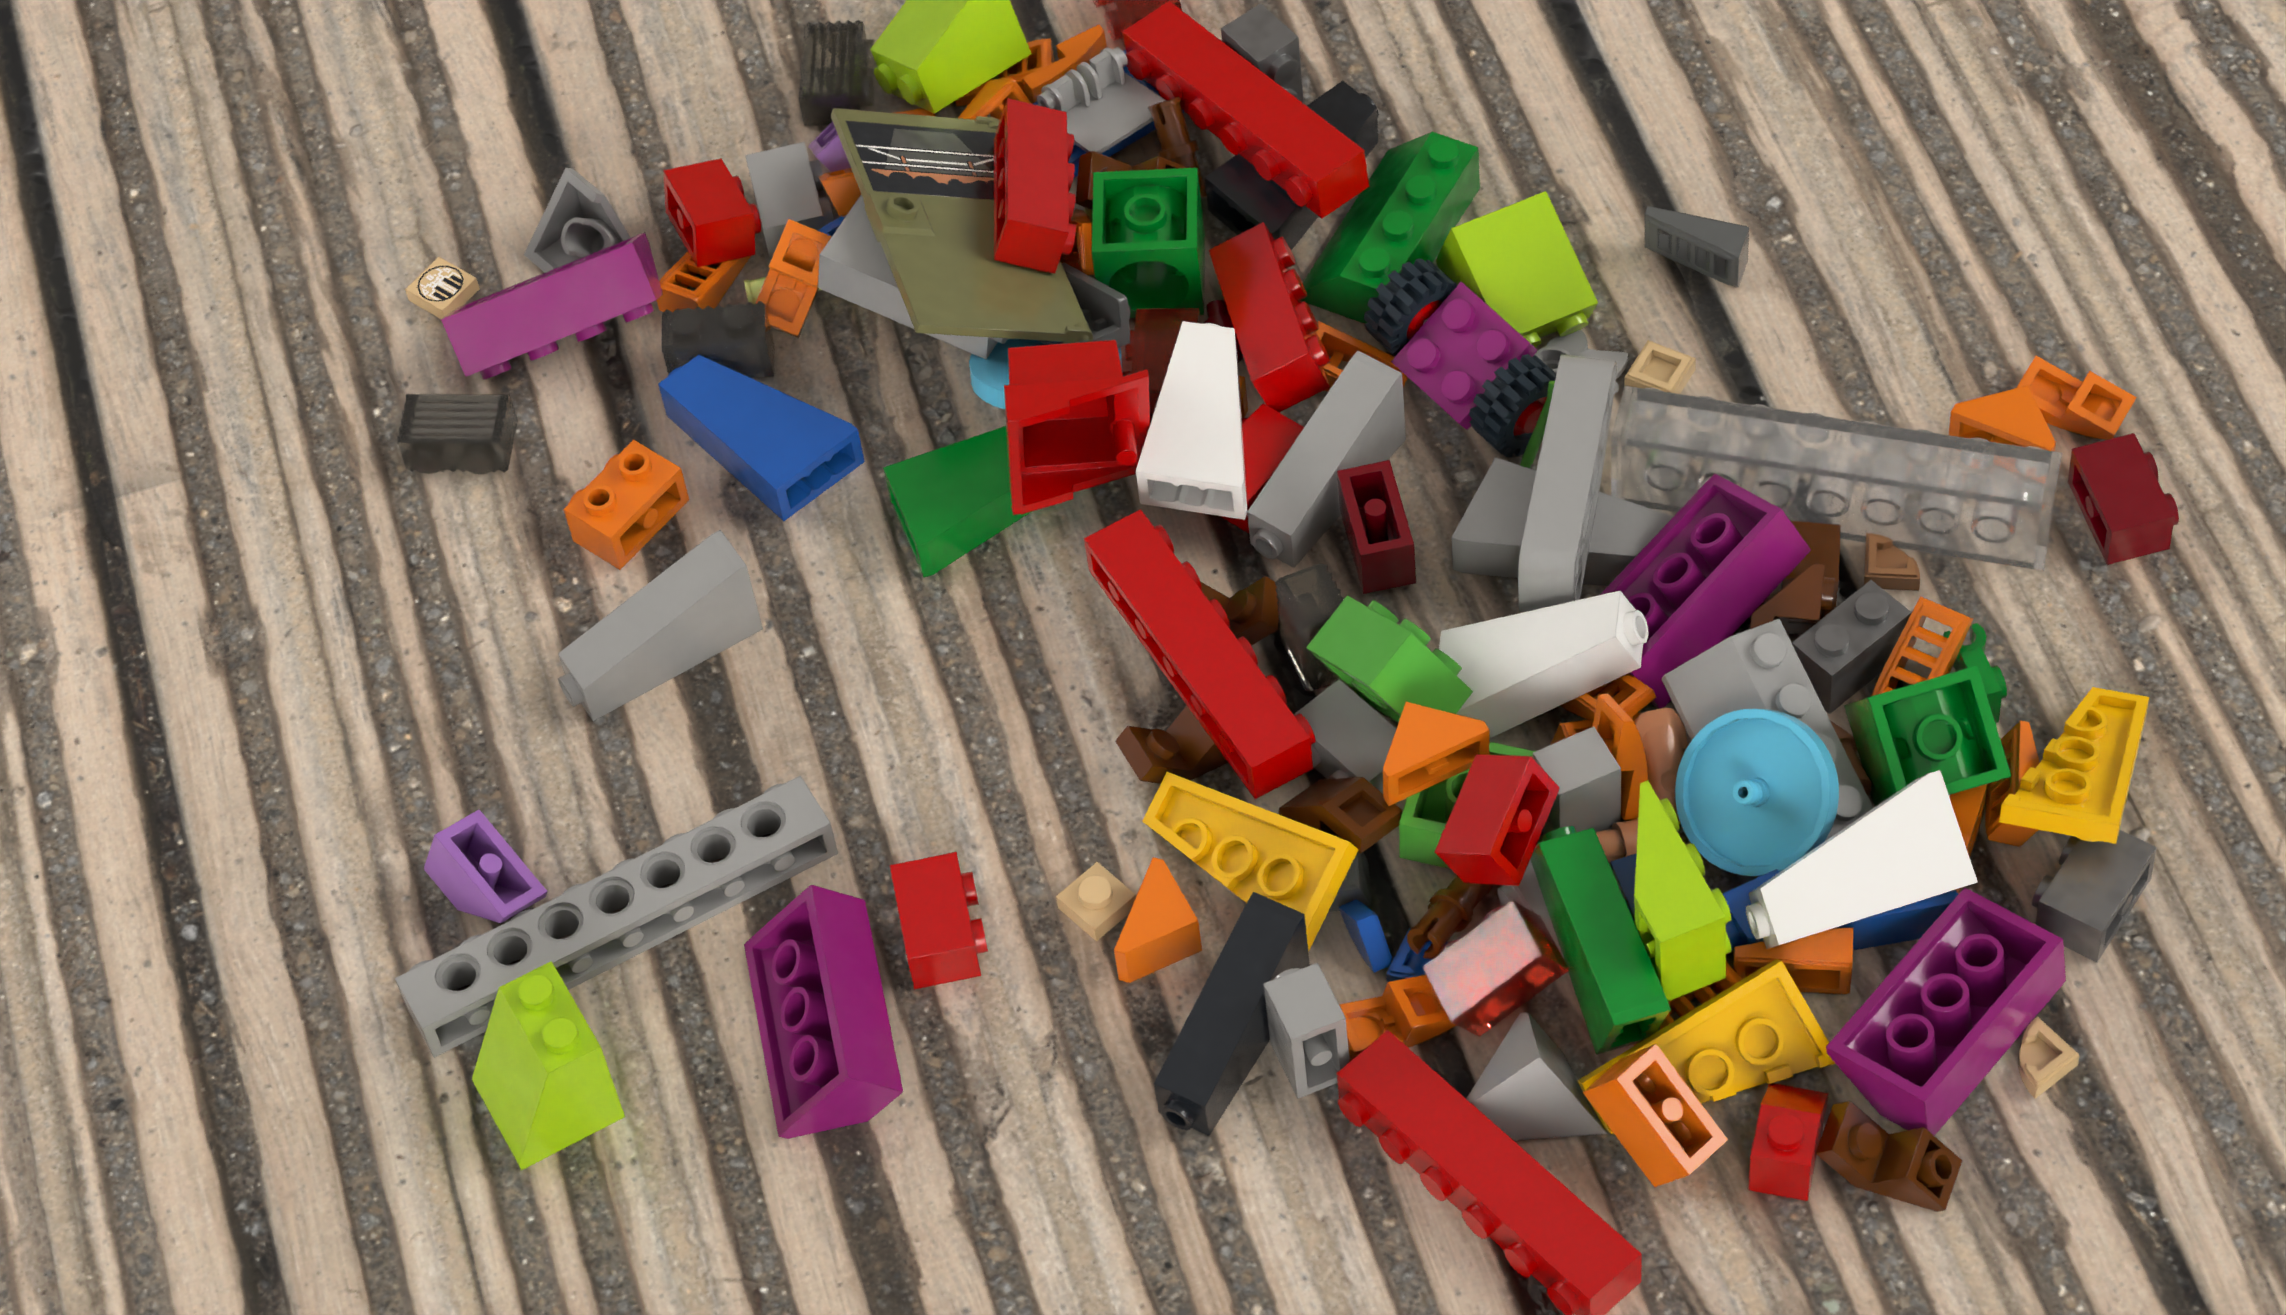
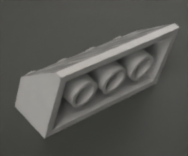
[1661,619,1873,877]

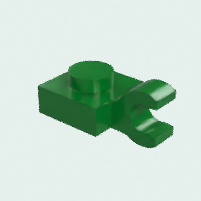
[1942,623,2007,723]

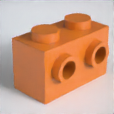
[563,440,689,570]
[1583,1044,1728,1188]

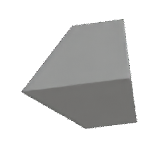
[524,168,631,272]
[1466,1013,1607,1141]

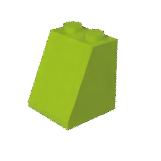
[870,0,1031,114]
[1435,191,1598,347]
[472,961,625,1171]

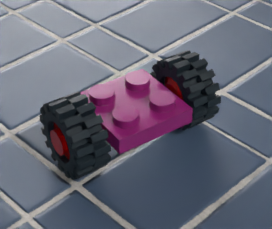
[1364,259,1556,457]

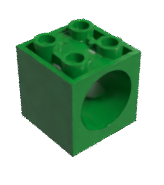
[1092,168,1205,318]
[1844,665,2011,807]

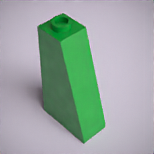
[883,426,1031,578]
[1530,826,1671,1055]

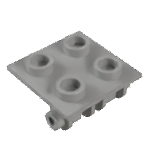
[1037,47,1165,154]

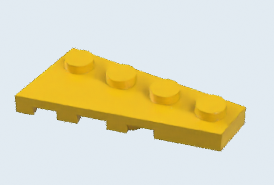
[1999,687,2149,844]
[1142,772,1359,952]
[1577,959,1835,1134]

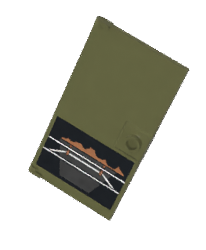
[831,108,1093,344]

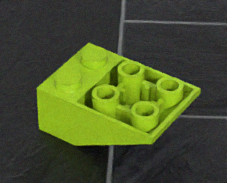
[1634,780,1731,1001]

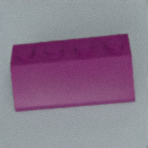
[441,232,663,380]
[1600,473,1811,709]
[744,884,903,1139]
[1826,887,2066,1136]

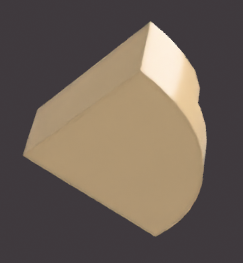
[2018,1016,2080,1099]

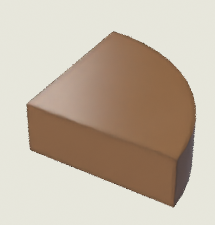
[1864,533,1920,591]

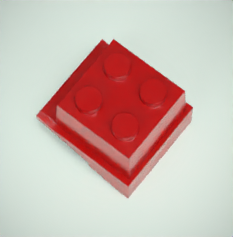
[1004,340,1150,515]

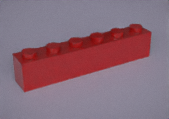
[1122,1,1369,219]
[1084,509,1316,799]
[1337,1030,1642,1315]

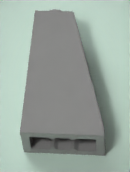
[818,195,1008,360]
[1247,350,1406,568]
[1451,457,1673,586]
[558,530,763,721]

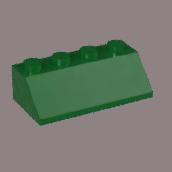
[1300,132,1480,324]

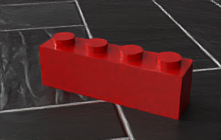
[994,98,1076,274]
[1208,222,1330,412]

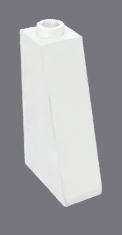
[1136,321,1247,520]
[1439,591,1648,738]
[1746,770,1978,949]

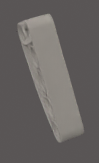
[1518,354,1617,612]

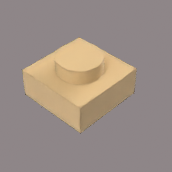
[1056,862,1136,942]

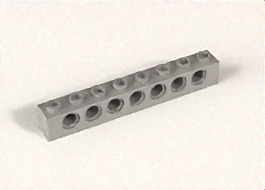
[395,775,838,1058]

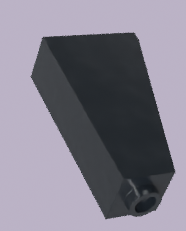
[1205,81,1379,250]
[1154,892,1310,1136]

